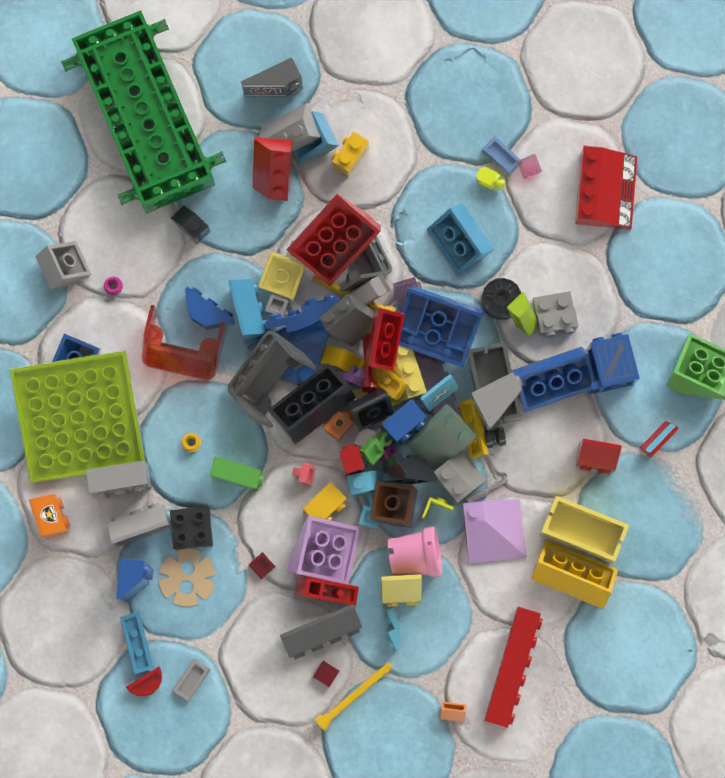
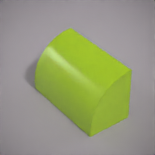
[507,292,537,337]

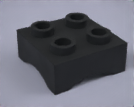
[170,506,213,550]

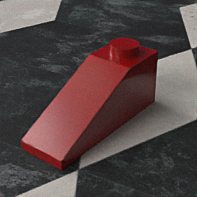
[294,576,359,606]

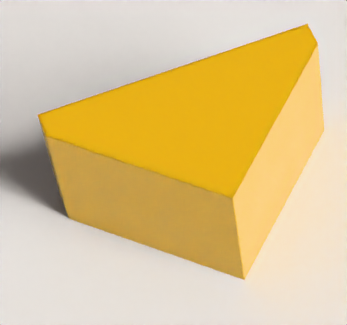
[320,345,362,373]

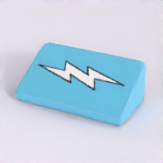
[420,374,458,411]

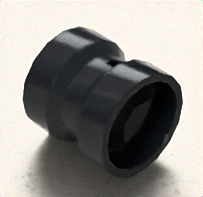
[484,426,506,449]

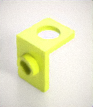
[421,497,454,521]

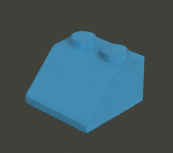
[294,111,339,163]

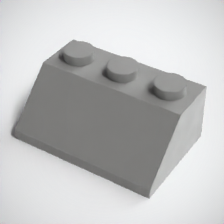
[259,103,320,153]
[108,503,171,547]

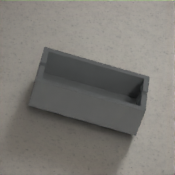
[467,342,522,428]

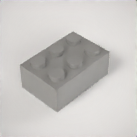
[86,461,152,500]

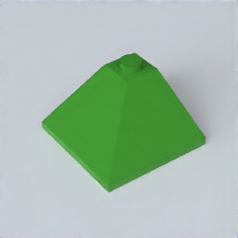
[666,333,725,400]

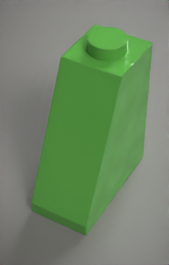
[210,456,264,491]

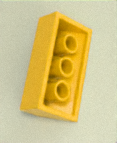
[531,539,618,609]

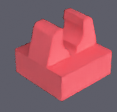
[292,463,316,486]

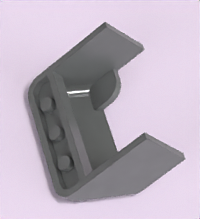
[339,207,392,292]
[228,331,316,428]

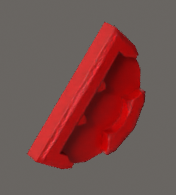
[126,666,162,696]

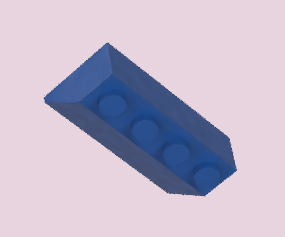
[512,346,596,412]

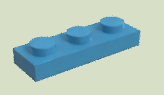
[120,612,154,674]

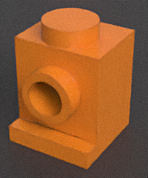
[324,411,353,442]

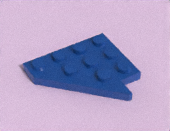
[247,319,330,385]

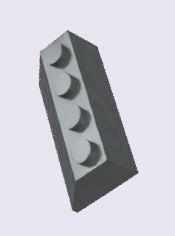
[280,604,362,660]

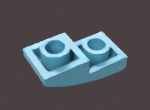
[384,608,401,650]

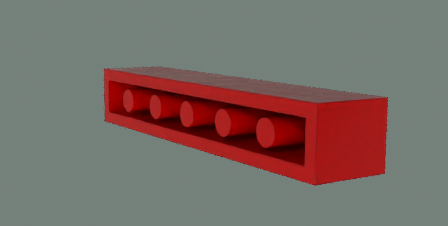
[484,607,543,728]

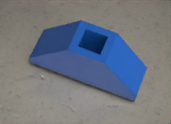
[185,287,235,330]

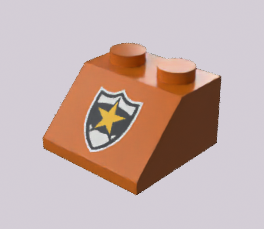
[29,494,71,540]

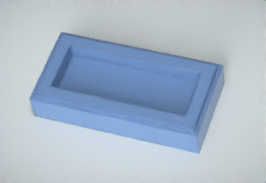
[482,136,522,176]

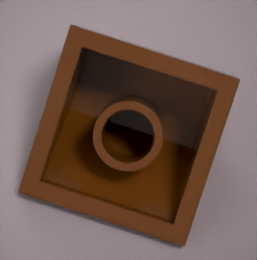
[370,481,418,528]

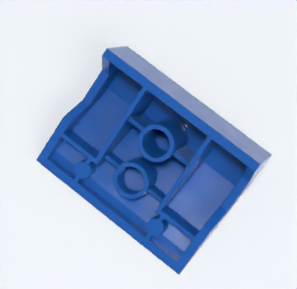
[399,286,484,368]

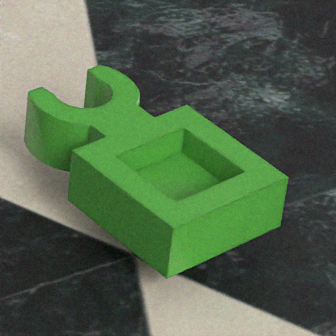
[360,430,393,465]

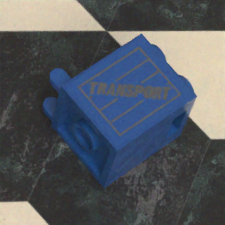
[586,333,640,394]

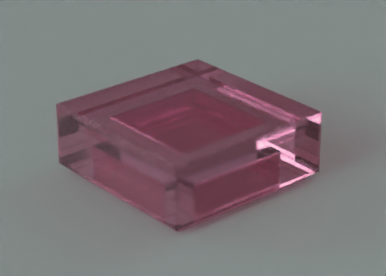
[517,154,542,179]

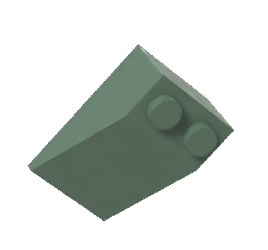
[406,404,477,469]

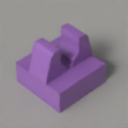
[341,366,365,388]

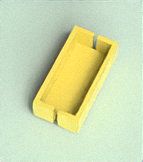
[540,496,629,563]

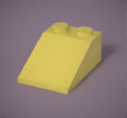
[381,575,422,607]

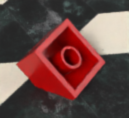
[575,438,622,475]

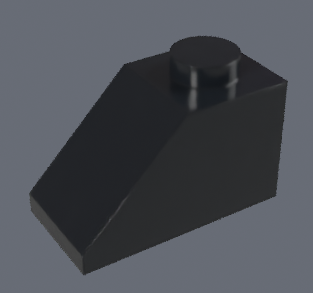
[170,205,210,244]

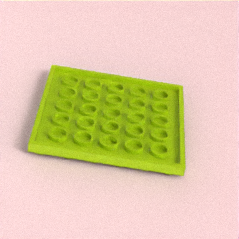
[10,350,146,483]

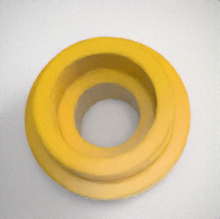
[182,433,201,452]

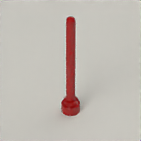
[361,333,377,393]

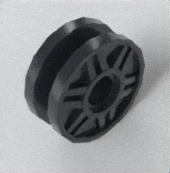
[481,278,521,320]

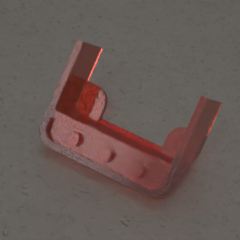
[141,305,228,381]

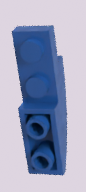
[265,295,341,333]

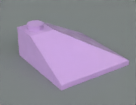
[462,499,527,563]
[287,516,360,584]

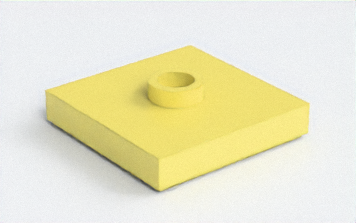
[258,251,306,300]

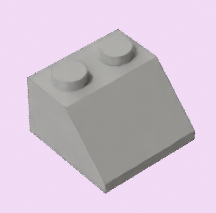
[35,241,91,290]
[434,451,487,505]

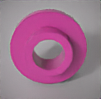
[104,276,123,296]

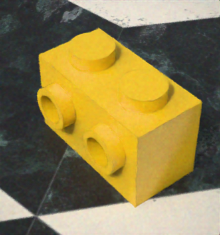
[332,131,369,177]

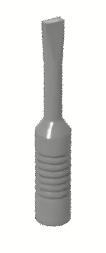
[465,479,508,503]

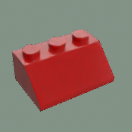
[252,137,292,201]
[364,308,404,371]

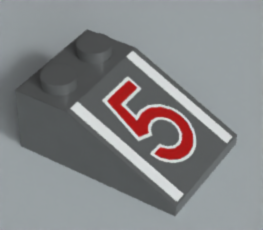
[241,57,303,97]

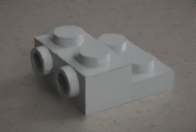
[533,291,579,337]

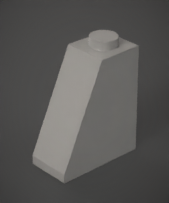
[470,372,523,430]

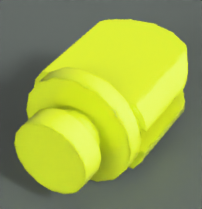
[477,167,506,191]

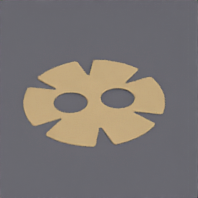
[158,549,216,607]

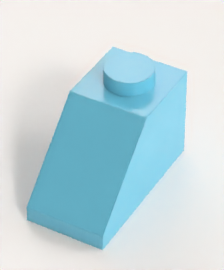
[347,470,383,497]

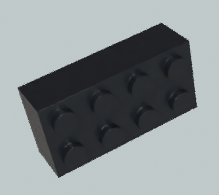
[268,363,356,445]

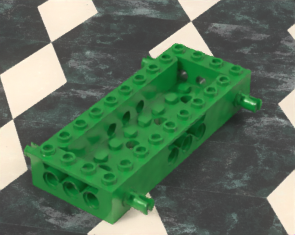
[61,10,226,214]

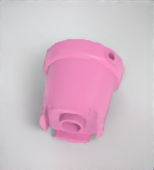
[388,526,442,578]

